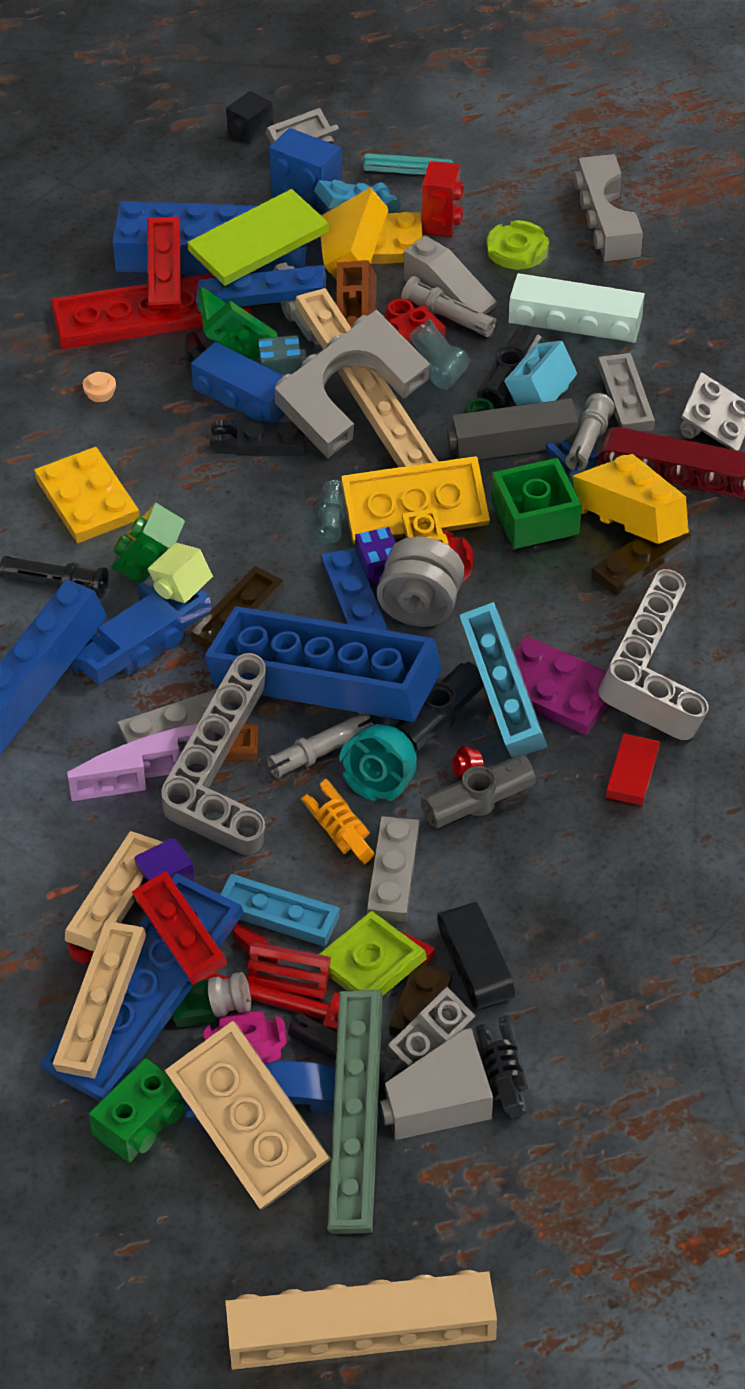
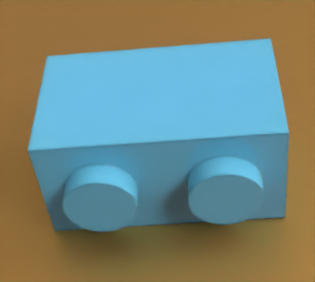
[504,341,578,406]

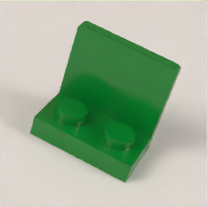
[197,287,279,361]

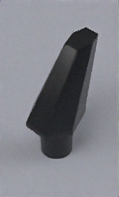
[185,332,207,363]

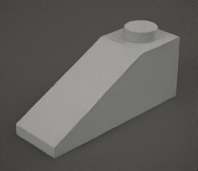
[404,235,497,315]

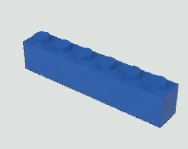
[0,579,107,755]

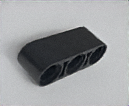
[437,902,515,1009]

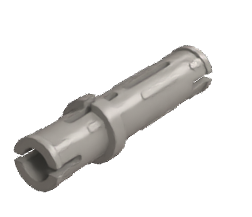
[267,713,373,778]

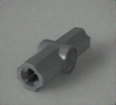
[421,755,536,828]

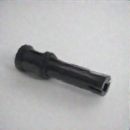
[0,556,109,599]
[288,1013,407,1093]

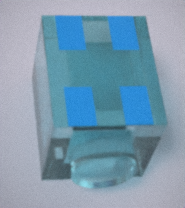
[258,335,307,376]

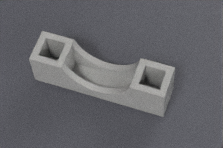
[573,154,643,261]

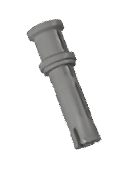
[401,276,496,337]
[565,393,615,471]

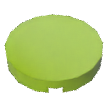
[486,220,549,270]

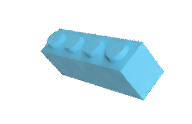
[459,602,548,758]

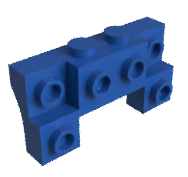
[69,582,211,685]

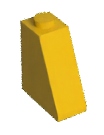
[320,187,388,280]

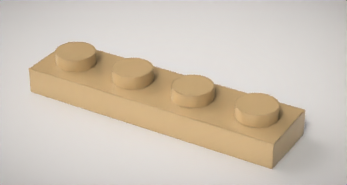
[65,831,163,951]
[52,921,146,1079]

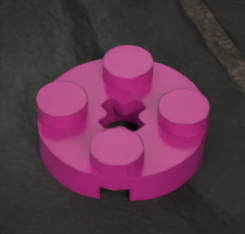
[203,1012,287,1063]

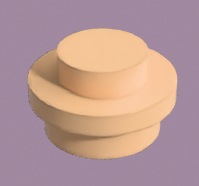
[83,372,116,402]

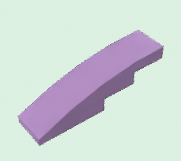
[67,724,215,801]

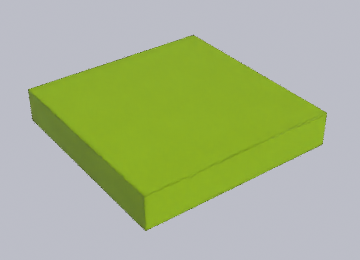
[317,910,427,996]

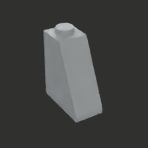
[379,1028,493,1140]

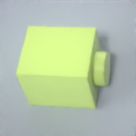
[148,542,213,603]

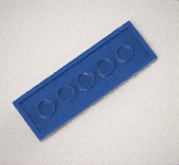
[39,873,244,1102]

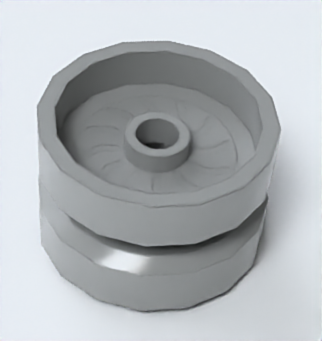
[377,536,464,627]

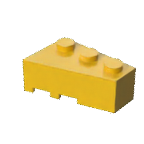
[572,454,689,544]

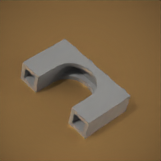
[275,309,430,458]

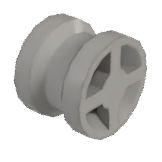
[208,972,251,1018]

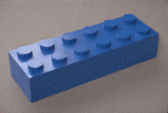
[113,201,308,275]
[205,606,442,722]

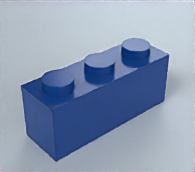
[191,342,285,422]

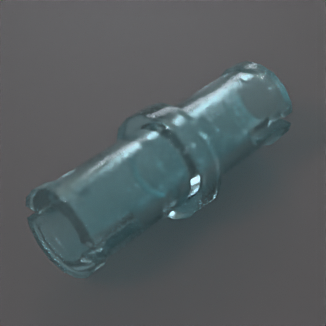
[318,480,346,543]

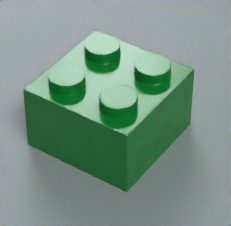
[491,458,581,549]

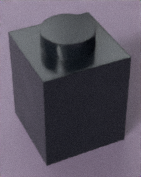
[226,91,273,144]

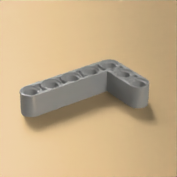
[598,569,709,740]
[161,653,266,855]

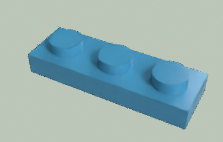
[220,874,340,947]

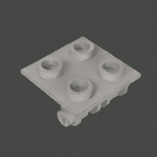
[680,372,745,451]

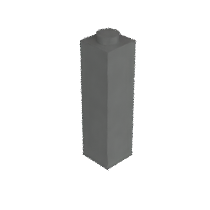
[447,398,579,460]

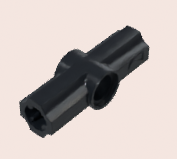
[477,325,542,409]
[394,661,484,752]

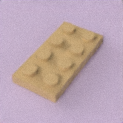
[165,1021,331,1210]

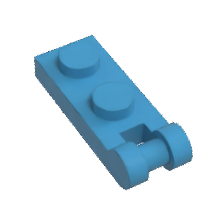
[314,180,401,213]

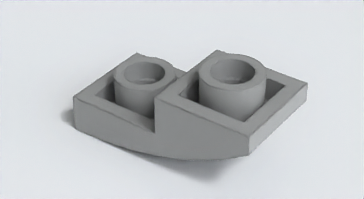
[385,987,475,1068]

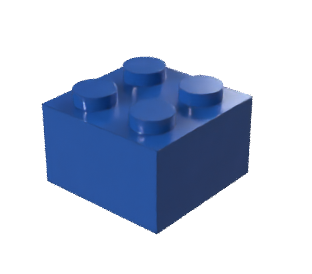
[269,128,342,215]

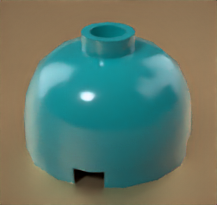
[339,724,417,801]

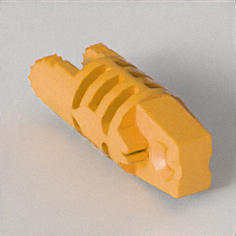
[301,779,376,865]

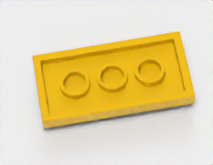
[341,456,490,545]

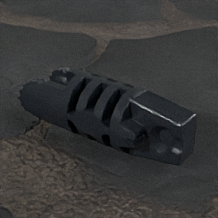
[476,1014,528,1119]

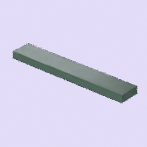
[327,989,383,1234]

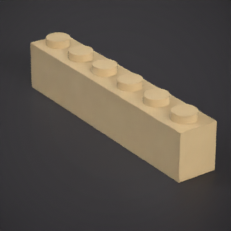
[225,1270,497,1370]

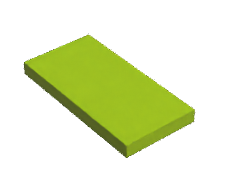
[187,189,329,286]

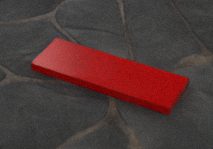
[51,274,252,350]

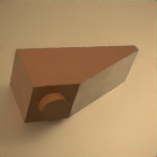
[336,260,377,328]

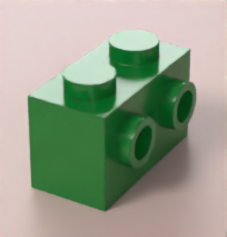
[111,502,185,584]
[89,1058,185,1163]

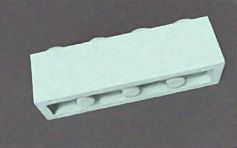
[509,273,645,343]

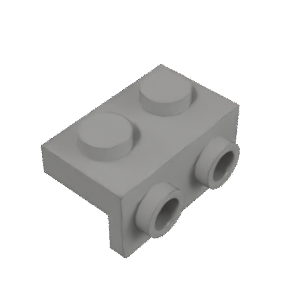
[265,108,339,145]

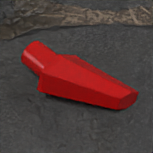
[232,924,281,964]

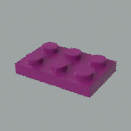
[514,635,608,736]

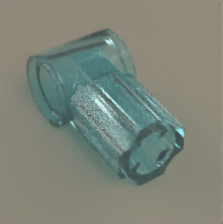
[409,319,470,389]

